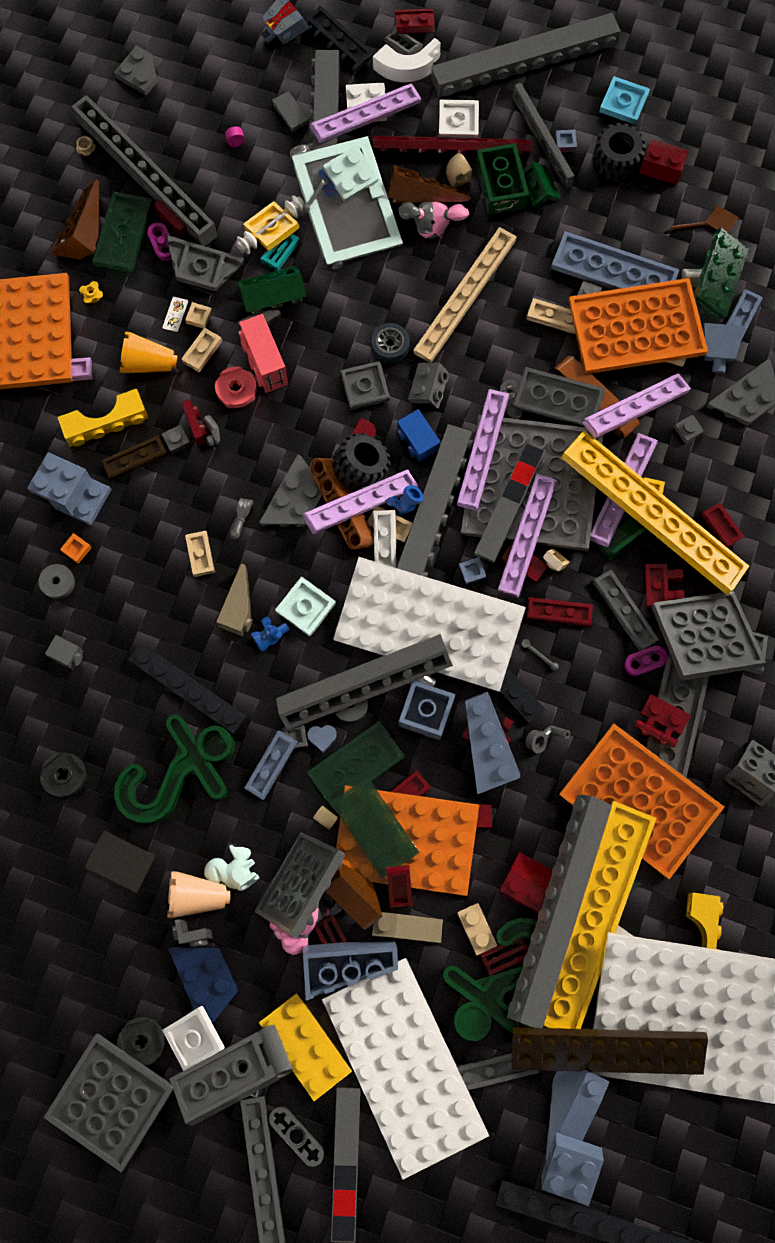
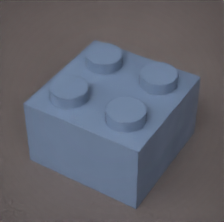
[399,681,455,740]
[541,1132,604,1206]

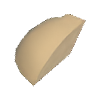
[446,153,472,187]

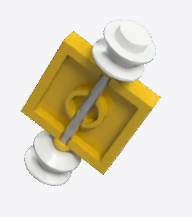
[236,195,305,254]

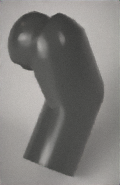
[202,415,220,447]

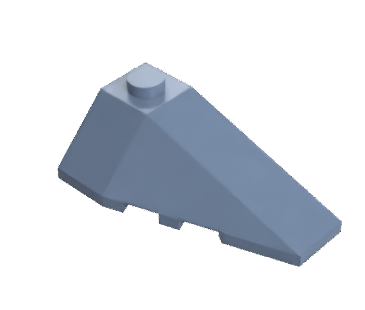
[546,1070,609,1160]

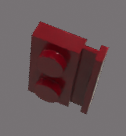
[395,9,435,34]

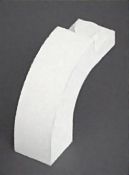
[373,38,441,82]

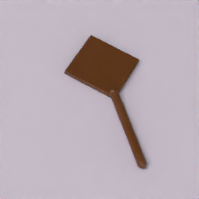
[670,205,739,236]

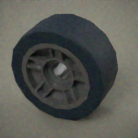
[371,323,409,365]

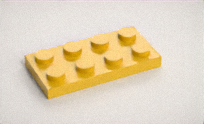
[259,993,352,1101]

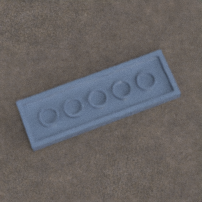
[551,231,679,290]

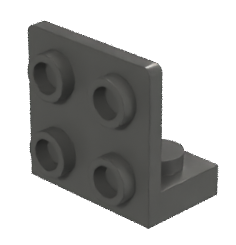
[725,740,775,807]

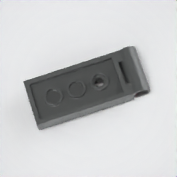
[169,1025,293,1126]

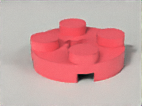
[215,367,257,408]

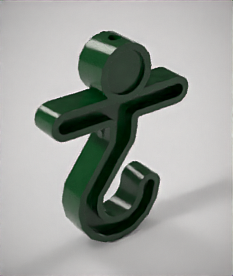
[114,714,235,824]
[442,918,537,1041]

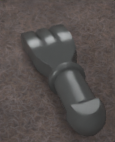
[230,498,253,540]

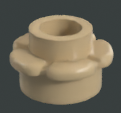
[76,136,95,156]

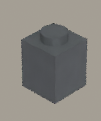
[45,635,83,670]

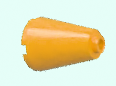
[120,332,177,373]

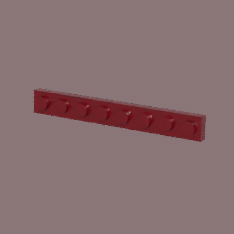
[373,136,531,154]

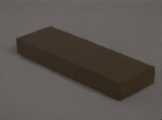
[101,435,167,481]

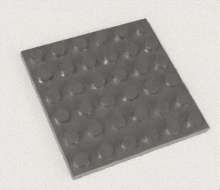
[461,415,603,551]

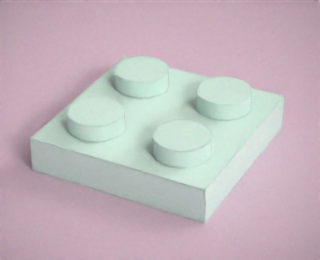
[323,145,378,202]
[275,577,336,637]

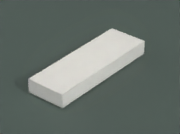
[373,510,397,568]

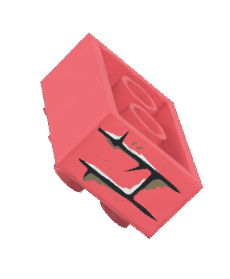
[238,314,288,393]

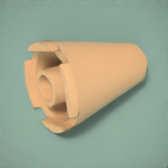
[167,872,230,918]

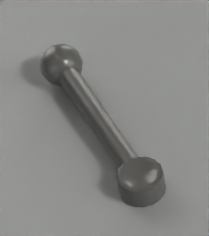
[302,177,329,212]
[521,639,559,671]

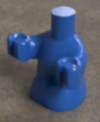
[386,485,423,518]
[251,617,289,653]

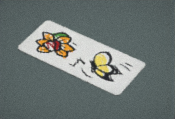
[163,297,188,332]

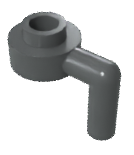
[526,725,570,753]

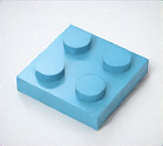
[599,77,650,125]

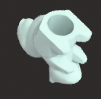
[204,845,260,891]

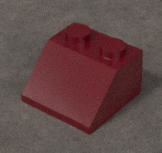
[640,139,689,185]
[498,852,552,914]

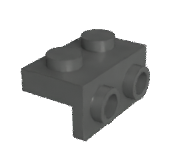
[408,363,449,409]
[172,919,213,947]

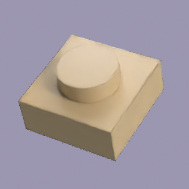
[185,302,212,329]
[543,548,570,572]

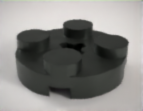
[40,753,87,798]
[117,1017,166,1066]

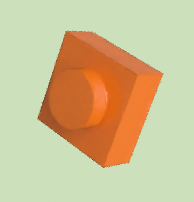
[60,533,92,564]

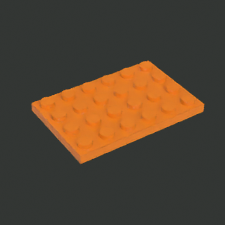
[0,273,72,389]
[568,278,708,374]
[559,723,724,879]
[336,786,479,896]

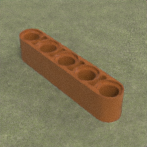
[553,356,639,439]
[310,458,374,549]

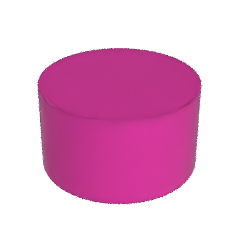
[225,127,245,147]

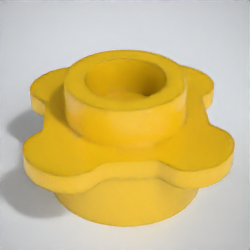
[79,281,103,303]

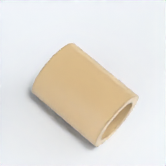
[313,806,339,831]

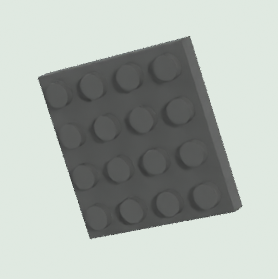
[652,591,766,680]
[254,832,345,939]
[44,1034,174,1172]

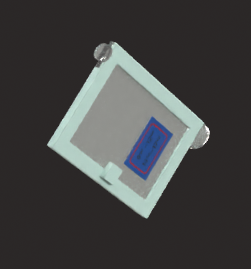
[290,136,403,269]

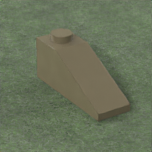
[217,564,252,636]
[372,912,443,943]

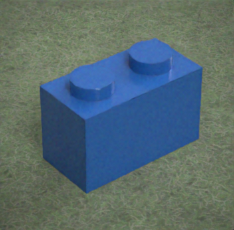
[396,409,441,462]

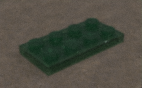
[93,192,153,273]
[694,227,749,319]
[307,721,405,809]
[330,777,420,879]

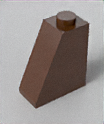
[326,863,382,930]

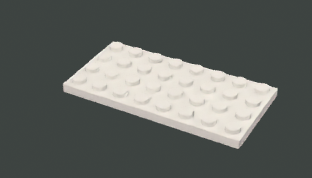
[333,557,526,692]
[322,958,489,1179]

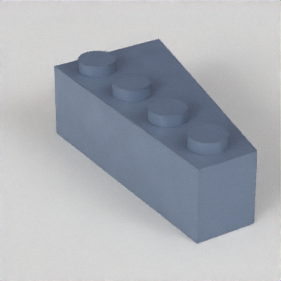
[465,692,520,794]
[303,938,398,1000]

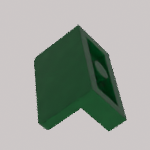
[523,162,561,208]
[597,518,647,561]

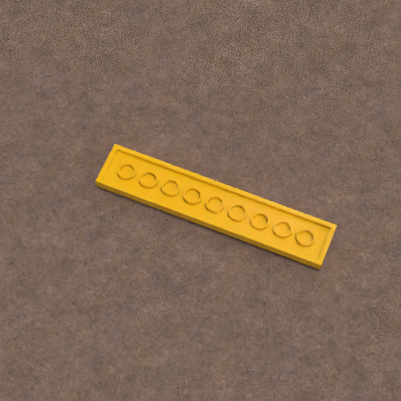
[560,430,749,595]
[544,801,656,1029]

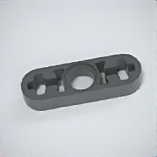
[269,1106,324,1167]

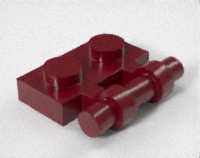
[634,694,691,748]

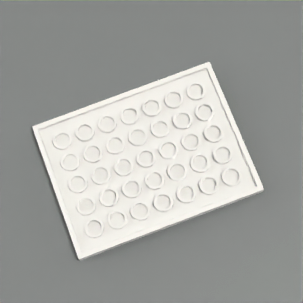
[591,933,775,1104]

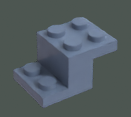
[27,452,111,525]

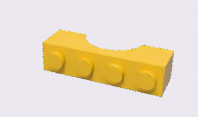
[58,389,148,447]
[686,893,723,950]

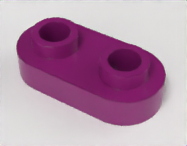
[148,223,171,261]
[624,646,668,676]

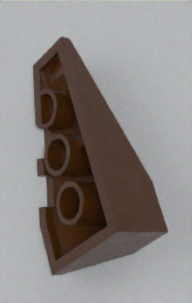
[387,165,471,204]
[50,179,99,260]

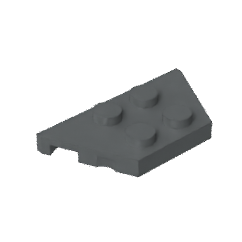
[168,236,244,292]
[707,359,775,426]
[260,455,323,527]

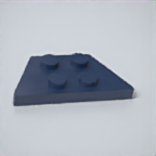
[168,947,238,1024]

